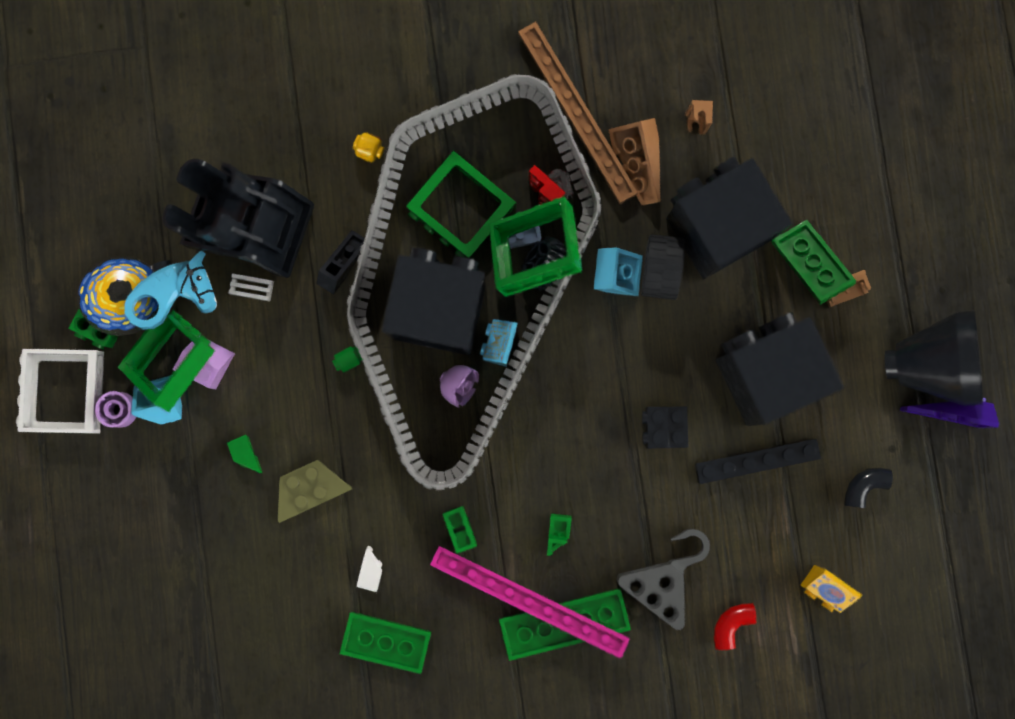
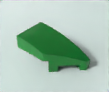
[227,435,262,474]
[547,514,572,556]

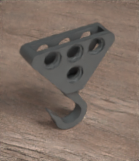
[617,529,710,630]

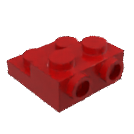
[528,165,566,205]

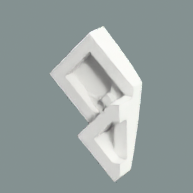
[357,546,382,592]

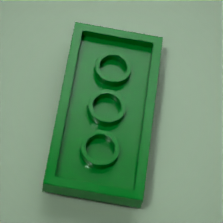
[772,220,856,305]
[340,612,432,674]

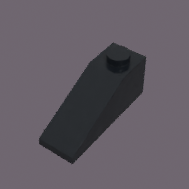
[316,230,365,294]

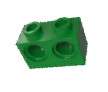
[68,307,122,349]
[443,505,477,553]

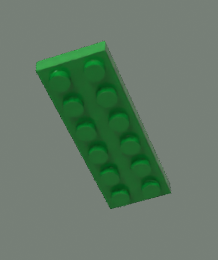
[499,588,631,661]

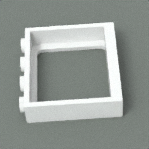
[16,349,104,433]

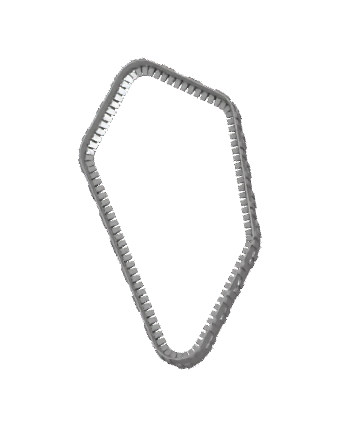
[347,74,601,490]

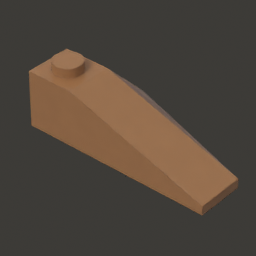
[609,118,660,205]

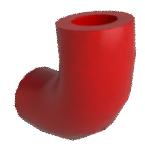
[714,603,756,650]

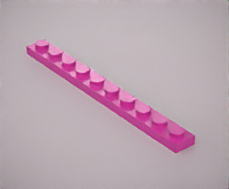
[430,546,629,658]

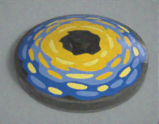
[77,257,159,336]

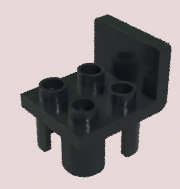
[163,159,314,278]

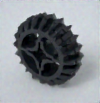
[520,236,568,291]

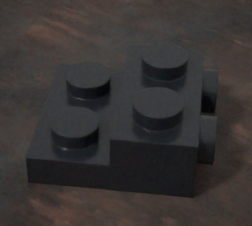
[642,406,689,449]

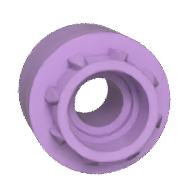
[95,391,136,428]

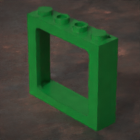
[406,151,516,259]
[489,197,582,297]
[118,309,215,412]

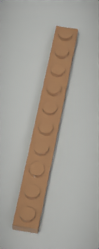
[518,22,638,204]

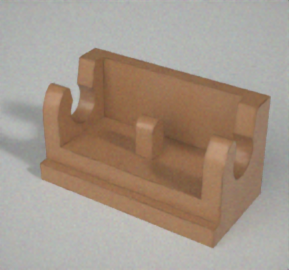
[685,100,713,135]
[827,270,871,307]

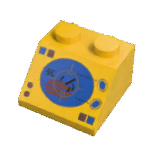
[801,565,861,613]

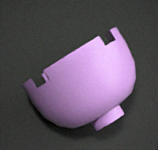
[440,365,479,407]

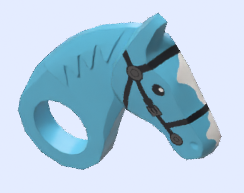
[124,251,217,330]

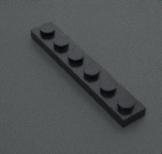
[695,439,821,484]

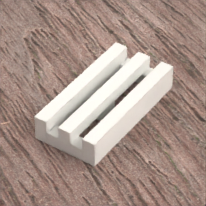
[228,274,274,302]

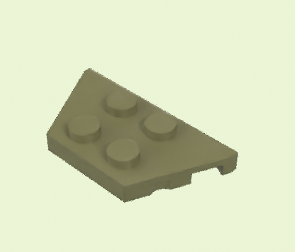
[278,460,353,523]

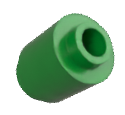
[332,346,363,373]

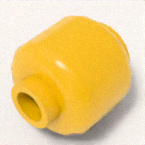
[353,132,384,162]

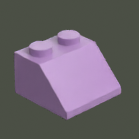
[173,341,235,390]

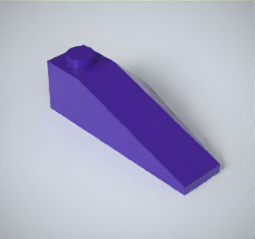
[900,398,999,428]

